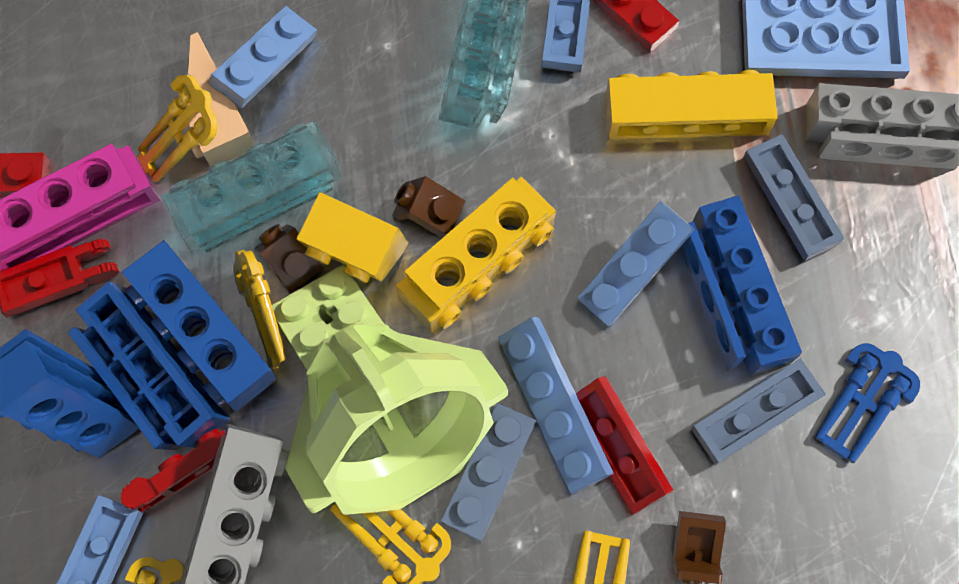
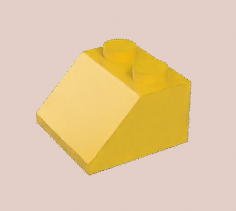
[297,192,409,283]

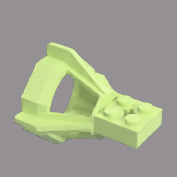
[272,264,508,515]

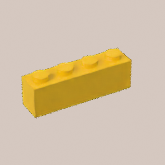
[605,70,778,140]

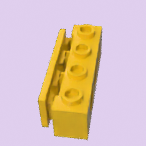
[396,177,556,333]

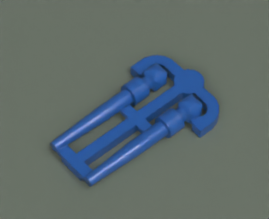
[815,343,920,463]

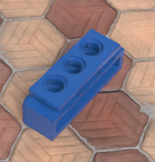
[680,195,802,377]
[122,240,277,412]
[68,281,230,450]
[0,329,139,458]

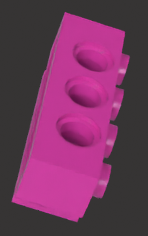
[0,143,160,271]

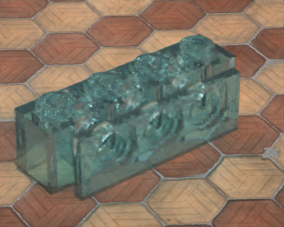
[438,0,529,130]
[161,121,342,253]

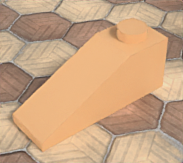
[188,32,255,169]

